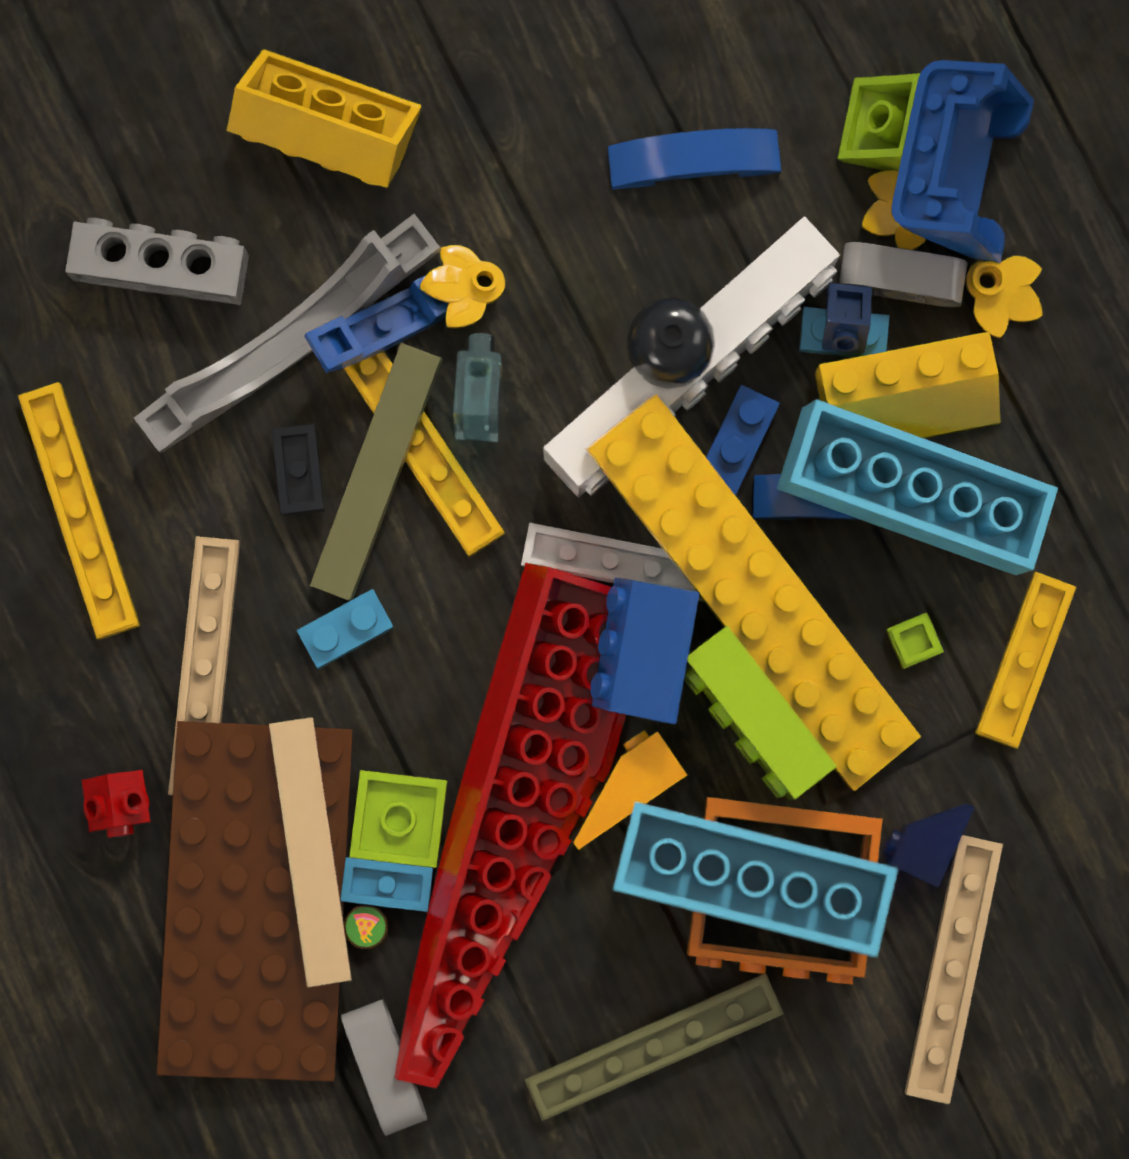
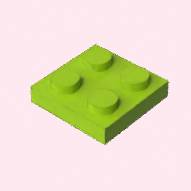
[349,770,448,868]

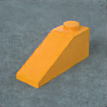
[573,730,687,850]

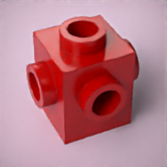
[81,770,150,838]

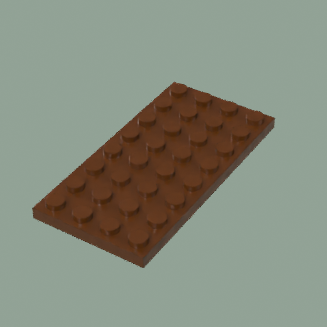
[157,721,353,1081]

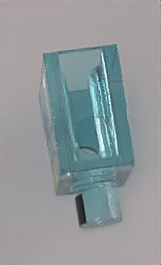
[453,333,502,442]

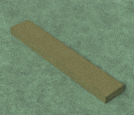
[310,343,443,601]
[525,973,783,1121]

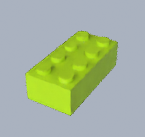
[684,626,837,801]

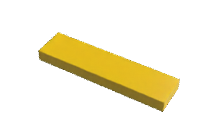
[975,572,1076,749]

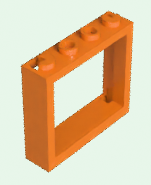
[687,797,883,985]

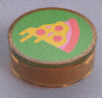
[344,905,388,949]

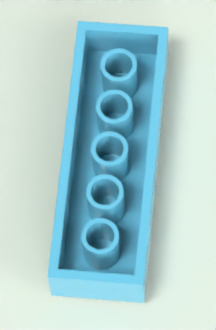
[777,399,1058,575]
[613,802,898,957]

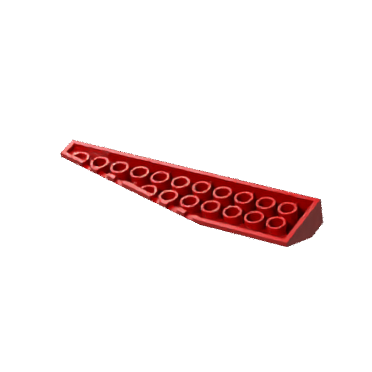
[394,563,626,1088]

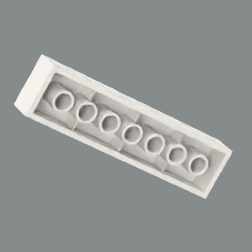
[543,216,840,498]

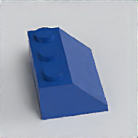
[591,577,700,724]

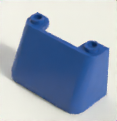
[892,60,1034,263]

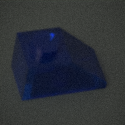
[883,804,975,887]

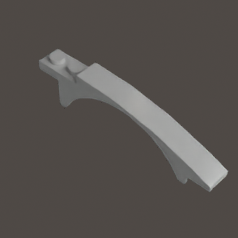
[134,214,441,453]

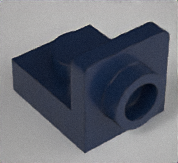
[822,283,872,354]

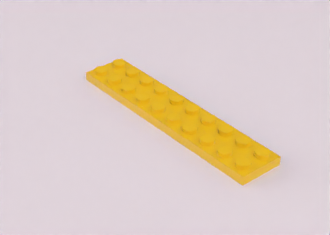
[585,394,921,791]

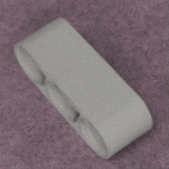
[839,242,967,307]
[341,999,427,1136]

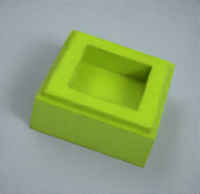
[886,612,944,670]

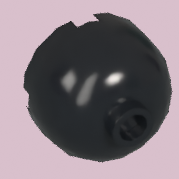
[627,298,715,388]

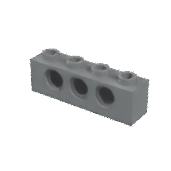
[65,218,249,305]

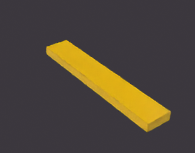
[343,351,505,557]
[18,382,140,640]

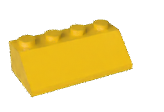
[227,49,422,188]
[815,332,1001,439]

